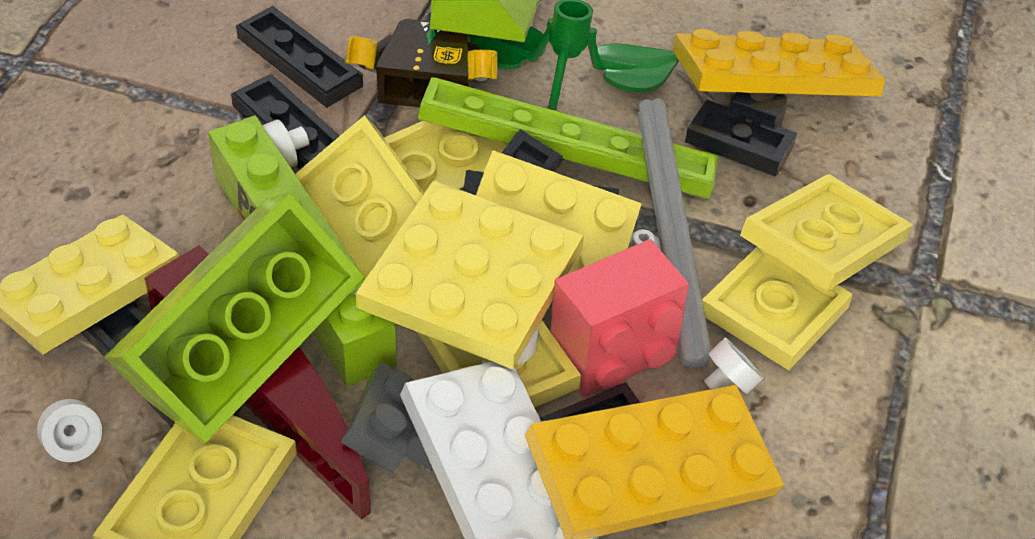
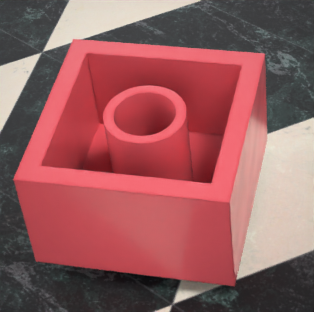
[550,239,689,398]

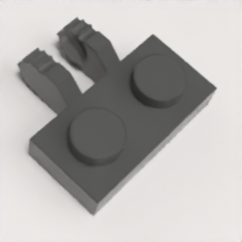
[341,361,433,473]

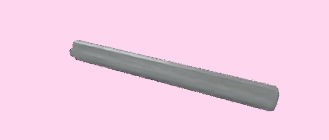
[638,98,711,369]

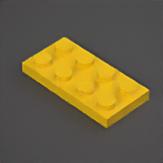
[672,29,886,97]
[525,385,784,539]

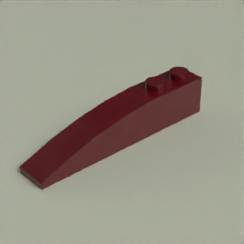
[144,245,371,520]

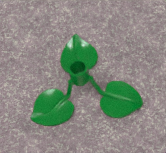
[469,0,679,161]

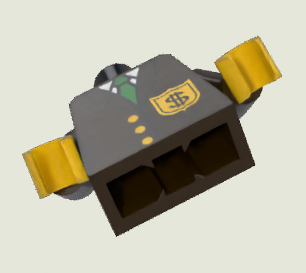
[345,12,497,108]

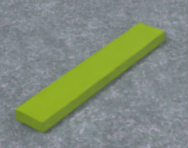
[418,77,718,199]

